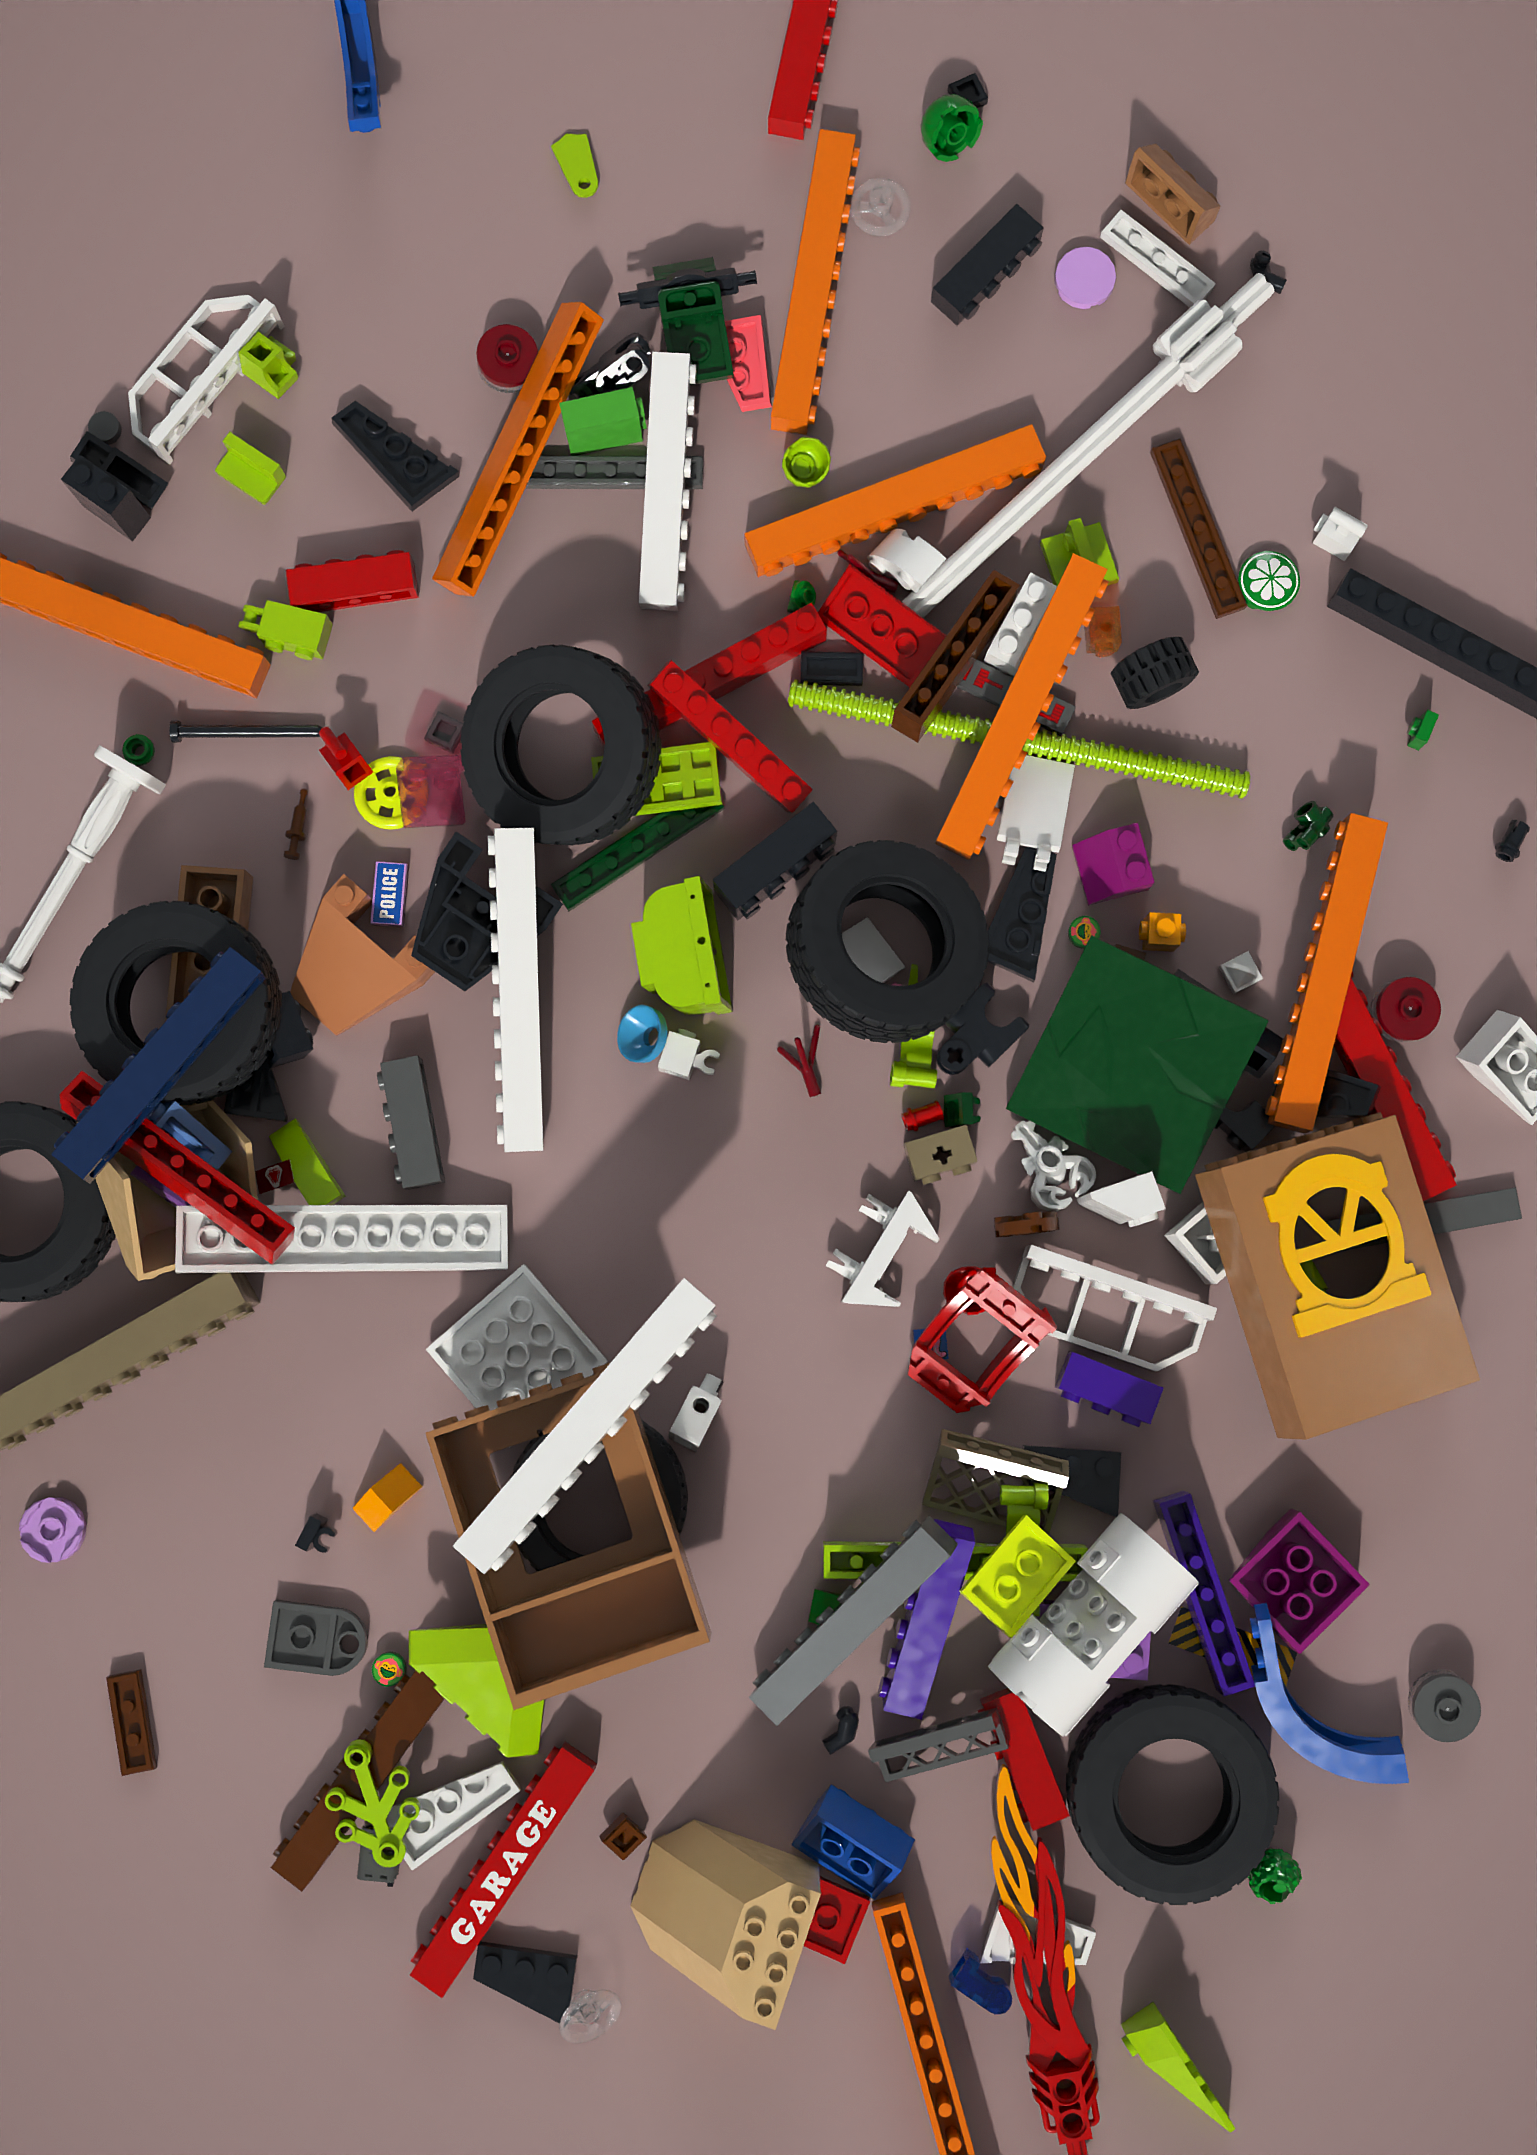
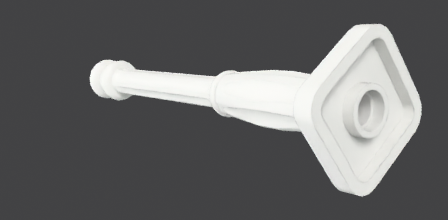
[0,745,166,1003]

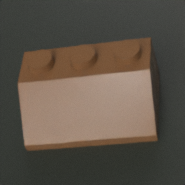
[1125,144,1221,245]

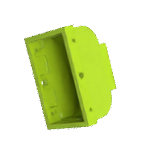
[631,876,733,1015]

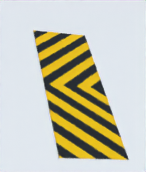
[1168,1606,1297,1686]

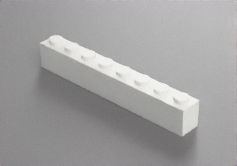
[639,352,697,611]

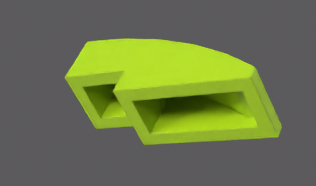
[269,1118,346,1205]

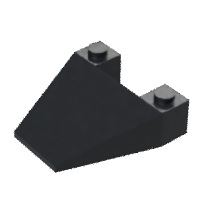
[411,831,563,991]

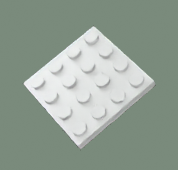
[426,1264,608,1448]

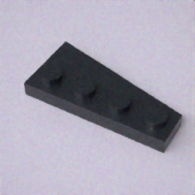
[331,401,459,512]
[987,846,1057,982]

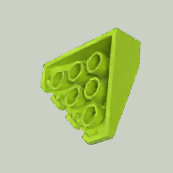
[409,1624,544,1758]

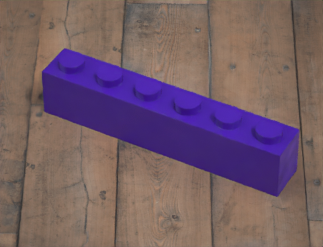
[1153,1491,1255,1697]
[878,1519,975,1720]

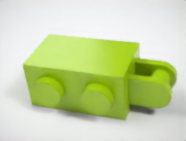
[238,600,333,660]

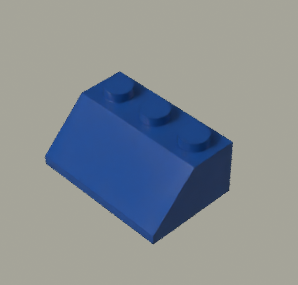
[791,1784,915,1900]

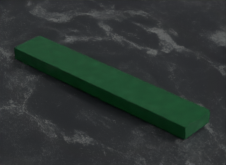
[551,804,725,912]

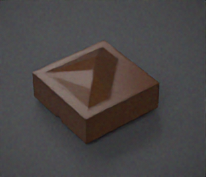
[599,1813,647,1861]

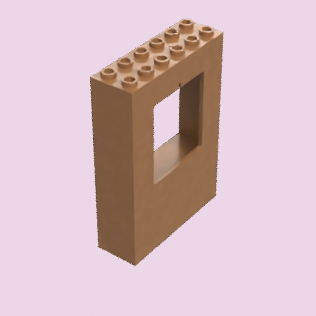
[425,1362,712,1710]

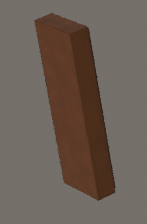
[106,1669,157,1776]

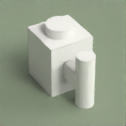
[1313,507,1368,561]

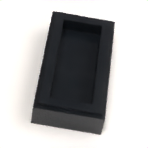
[800,651,863,686]

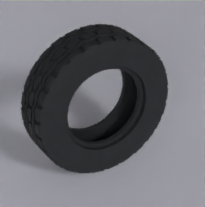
[460,644,661,845]
[785,840,990,1043]
[69,900,282,1105]
[0,1101,116,1302]
[1066,1684,1280,1905]

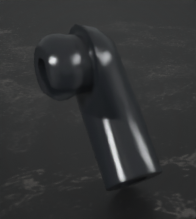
[1250,250,1287,294]
[822,1706,859,1755]

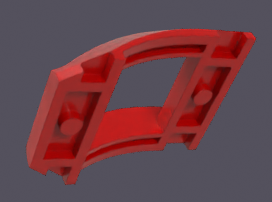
[908,1267,1057,1413]

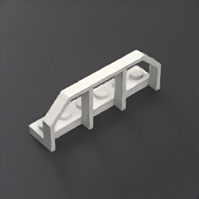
[128,295,285,465]
[1012,1245,1217,1372]

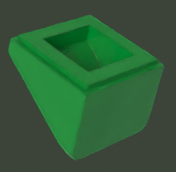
[808,1589,840,1625]

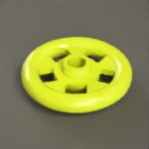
[354,756,428,829]

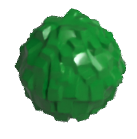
[1248,1848,1302,1904]

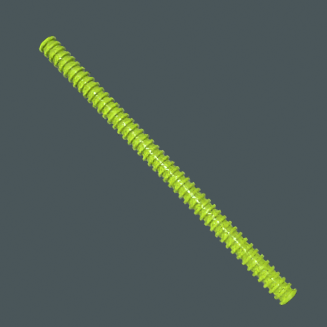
[788,679,1251,799]

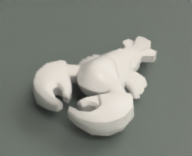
[1011,1121,1096,1211]

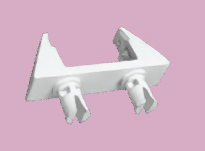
[826,1191,939,1307]

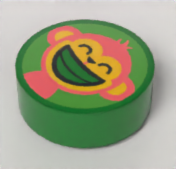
[1068,916,1101,949]
[372,1652,406,1687]

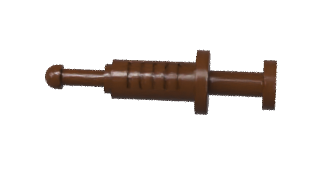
[284,789,308,860]

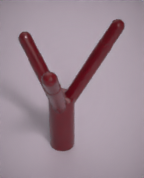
[837,550,899,593]
[777,1024,822,1097]

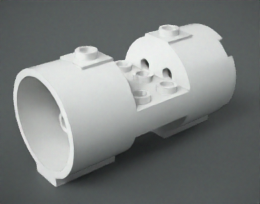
[988,1513,1199,1736]

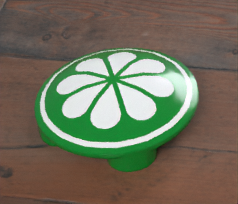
[1238,551,1300,611]

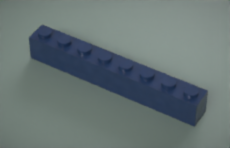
[51,947,266,1184]

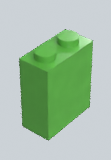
[559,387,647,456]

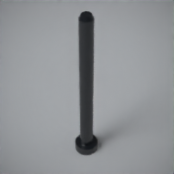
[169,720,322,742]

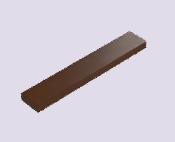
[1150,438,1247,619]

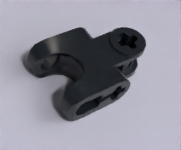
[569,333,650,399]
[936,983,1030,1075]

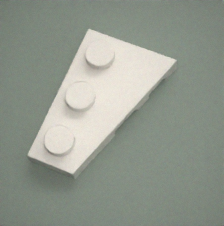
[979,1896,1096,1965]

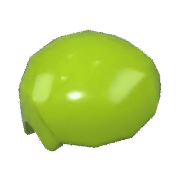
[782,437,831,488]

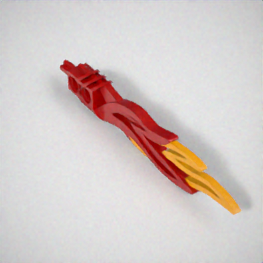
[991,1764,1100,2155]

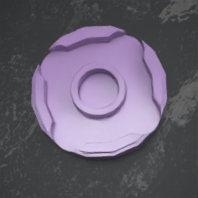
[1054,247,1116,309]
[19,1497,86,1563]

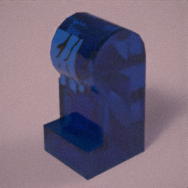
[948,1948,1012,2014]

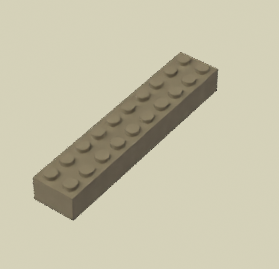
[0,1272,261,1451]

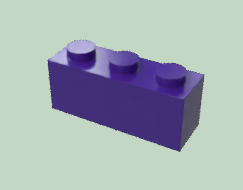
[1055,1351,1164,1427]

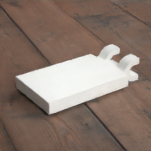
[997,755,1075,872]

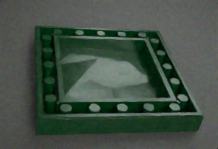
[1006,935,1269,1194]

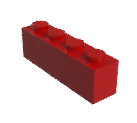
[286,550,419,612]
[977,1688,1070,1831]

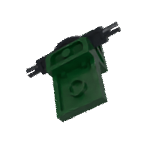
[618,257,757,385]

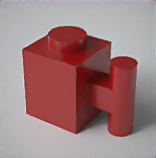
[319,727,374,790]

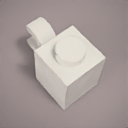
[658,1029,720,1080]

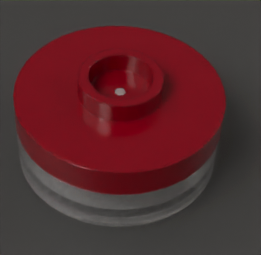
[476,324,538,393]
[1370,977,1441,1042]

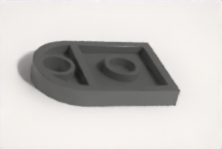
[264,1600,368,1676]

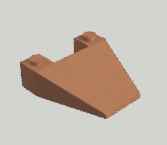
[290,874,435,1036]

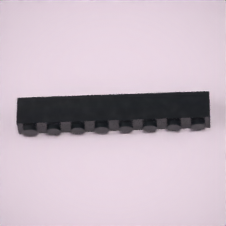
[1327,568,1537,719]

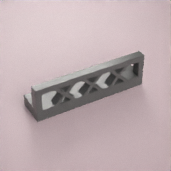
[868,1708,1010,1782]

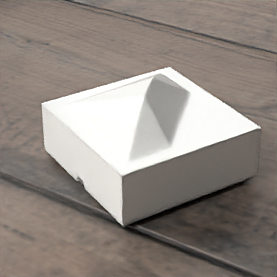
[1219,951,1263,995]

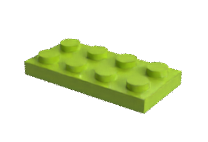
[591,742,722,816]

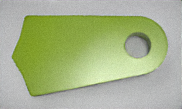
[551,133,598,198]

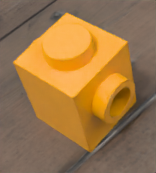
[1139,912,1186,952]

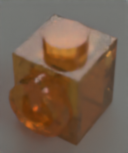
[1084,606,1122,657]

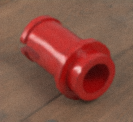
[901,1100,944,1132]

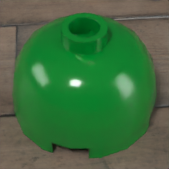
[920,94,983,162]

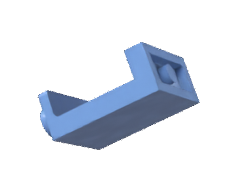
[147,1101,232,1170]

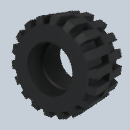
[1111,636,1199,709]

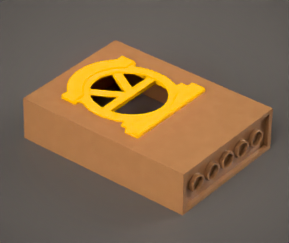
[1195,1112,1480,1440]

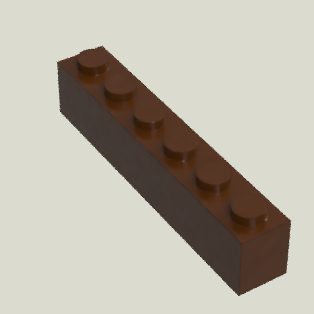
[891,570,1020,743]

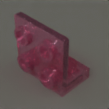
[396,755,466,828]

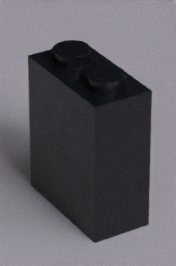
[61,455,151,542]

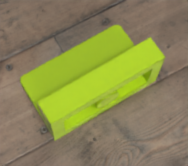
[215,431,286,505]

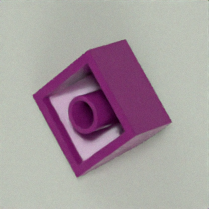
[1072,822,1155,906]

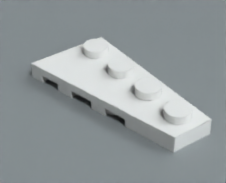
[386,1761,522,1871]

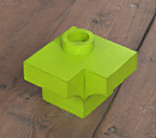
[238,331,298,399]

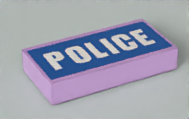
[370,862,409,927]

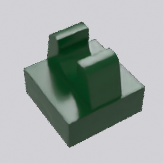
[944,1092,981,1127]

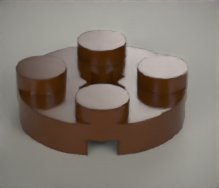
[994,1211,1060,1238]

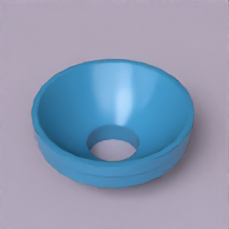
[617,1005,668,1063]

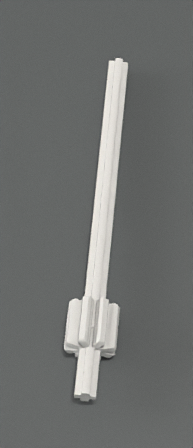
[902,273,1275,617]

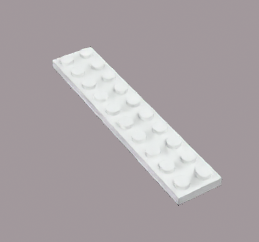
[175,1205,508,1273]

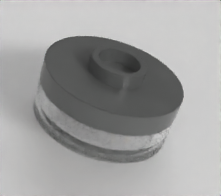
[1408,1669,1481,1742]

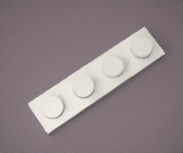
[1100,210,1216,307]

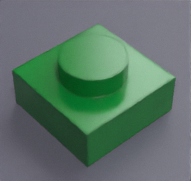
[1407,710,1439,751]

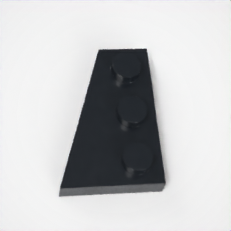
[1272,1069,1381,1118]
[1023,1445,1121,1517]
[473,1941,578,2027]

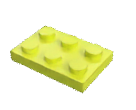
[959,1515,1076,1638]

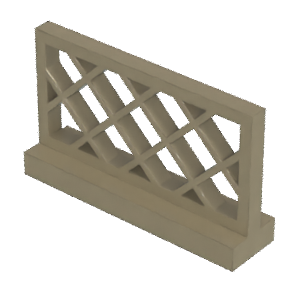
[922,1429,1069,1535]

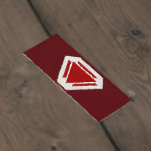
[255,1159,295,1194]

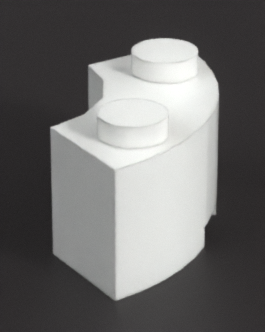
[867,529,946,593]

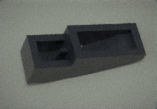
[70,431,169,510]

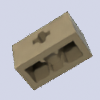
[903,1125,978,1185]

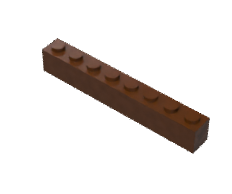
[270,1671,445,1892]

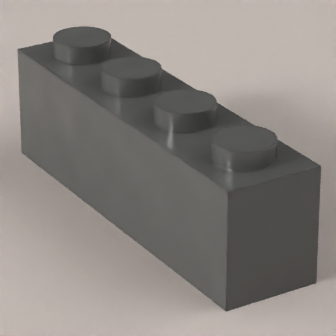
[377,1055,445,1190]

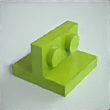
[1040,518,1119,586]

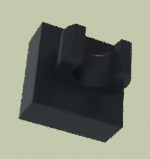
[295,1513,338,1553]

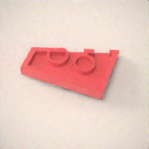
[725,315,772,412]

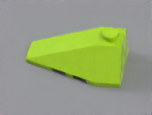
[1121,2002,1236,2133]

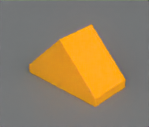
[353,1463,423,1532]

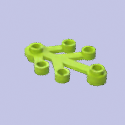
[325,1739,421,1867]

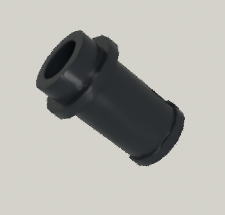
[1495,820,1530,862]

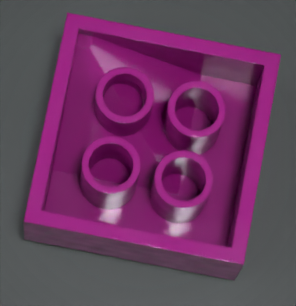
[1229,1509,1370,1654]

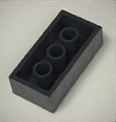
[713,801,837,921]

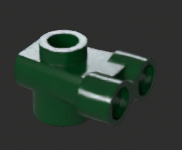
[1283,801,1334,851]

